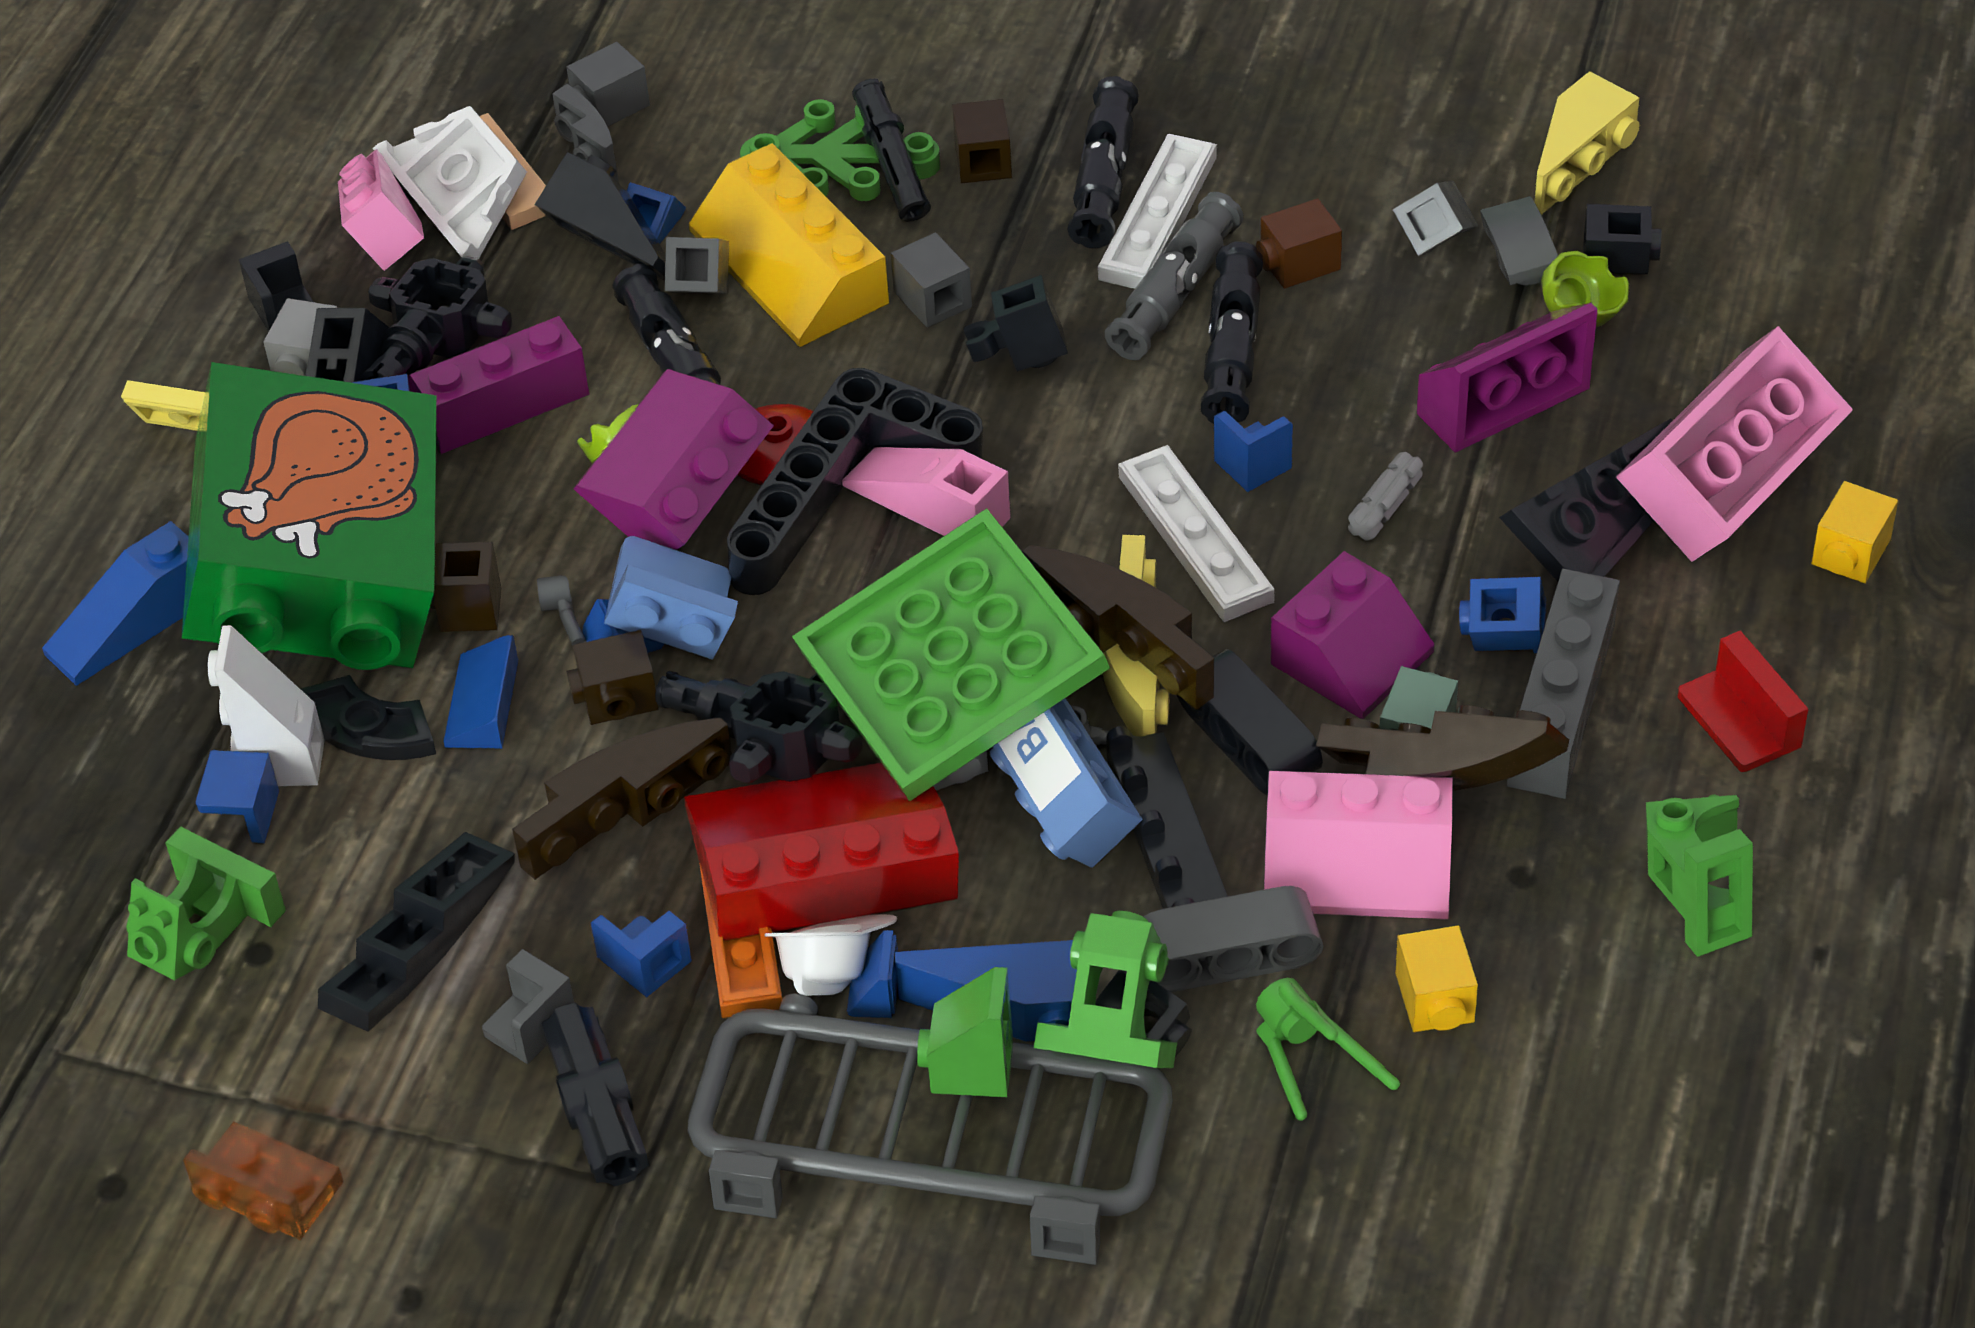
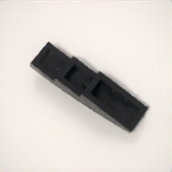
[318,832,515,1032]

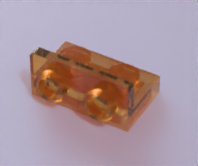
[183,1121,343,1240]

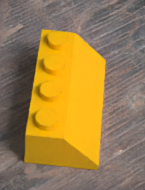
[689,143,889,347]

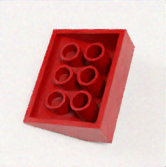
[684,763,959,941]

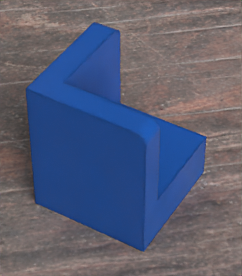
[1214,411,1293,492]
[196,750,279,843]
[591,911,692,998]

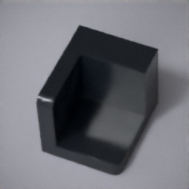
[239,241,313,332]

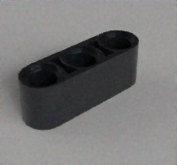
[1177,649,1323,795]

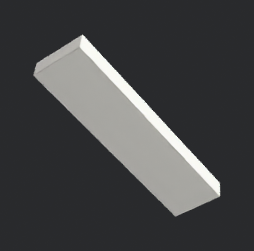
[1098,134,1217,289]
[1118,445,1274,622]

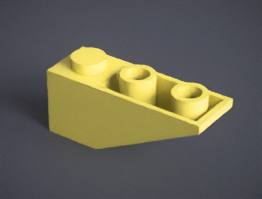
[1535,71,1640,215]

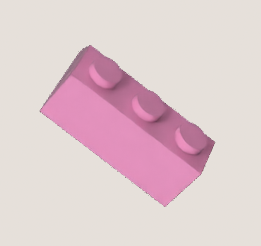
[1264,771,1452,919]

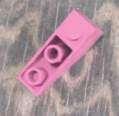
[338,149,424,271]
[842,447,1010,536]

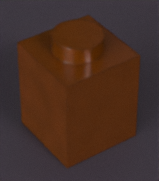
[1256,198,1342,289]

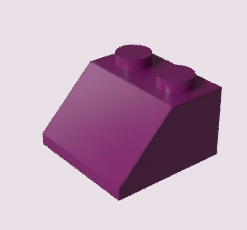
[1271,551,1434,719]

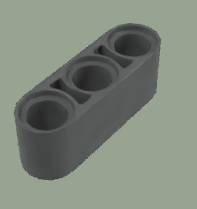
[1144,886,1324,992]

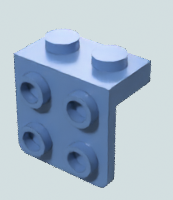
[604,536,738,660]

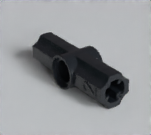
[542,1002,649,1187]

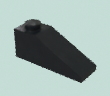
[534,152,666,281]
[306,308,389,383]

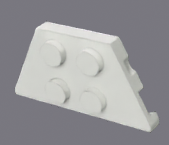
[372,106,527,259]

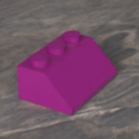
[1417,303,1598,453]
[408,316,590,454]
[573,369,774,550]

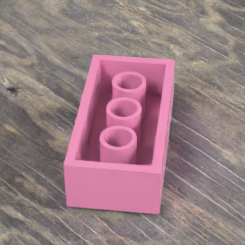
[1616,326,1853,562]

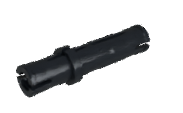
[852,79,931,222]

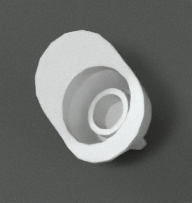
[765,914,897,996]

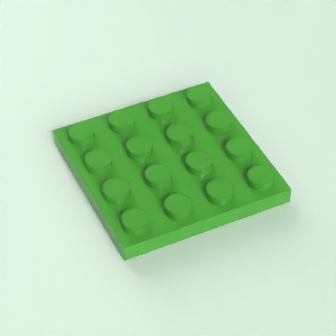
[792,508,1110,801]

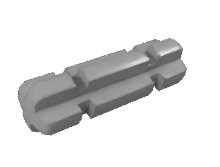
[1348,452,1423,541]

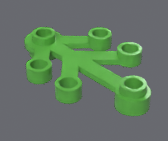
[740,99,940,201]

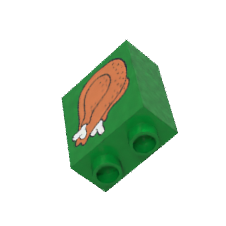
[182,362,437,670]

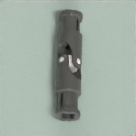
[1105,192,1244,360]

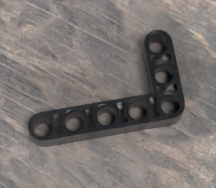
[727,368,983,595]

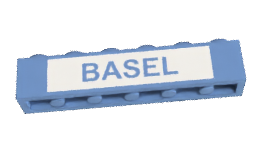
[990,698,1143,868]

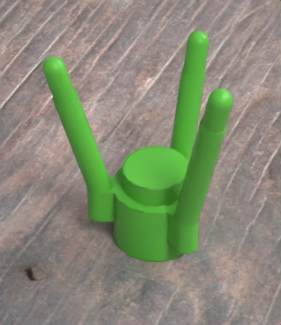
[1256,977,1400,1121]

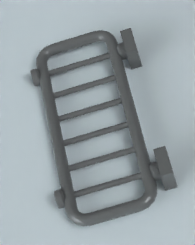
[687,994,1173,1265]

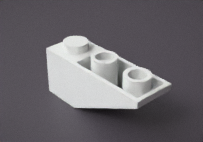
[208,625,325,786]

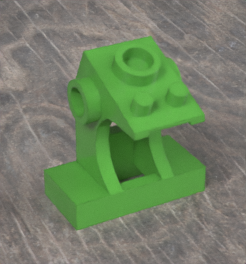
[1646,794,1753,957]
[126,827,286,981]
[1034,911,1177,1068]

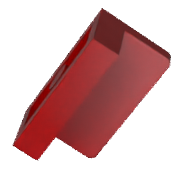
[1677,630,1808,772]

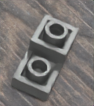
[552,84,619,182]
[1480,196,1558,285]

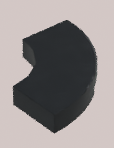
[301,675,436,760]

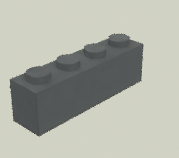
[1506,569,1620,799]

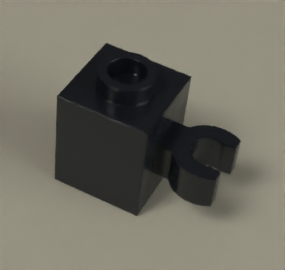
[963,275,1068,372]

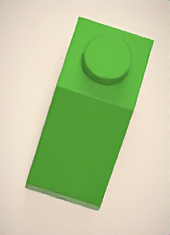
[917,967,1013,1097]

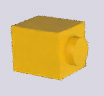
[1811,481,1898,584]
[1395,925,1478,1032]

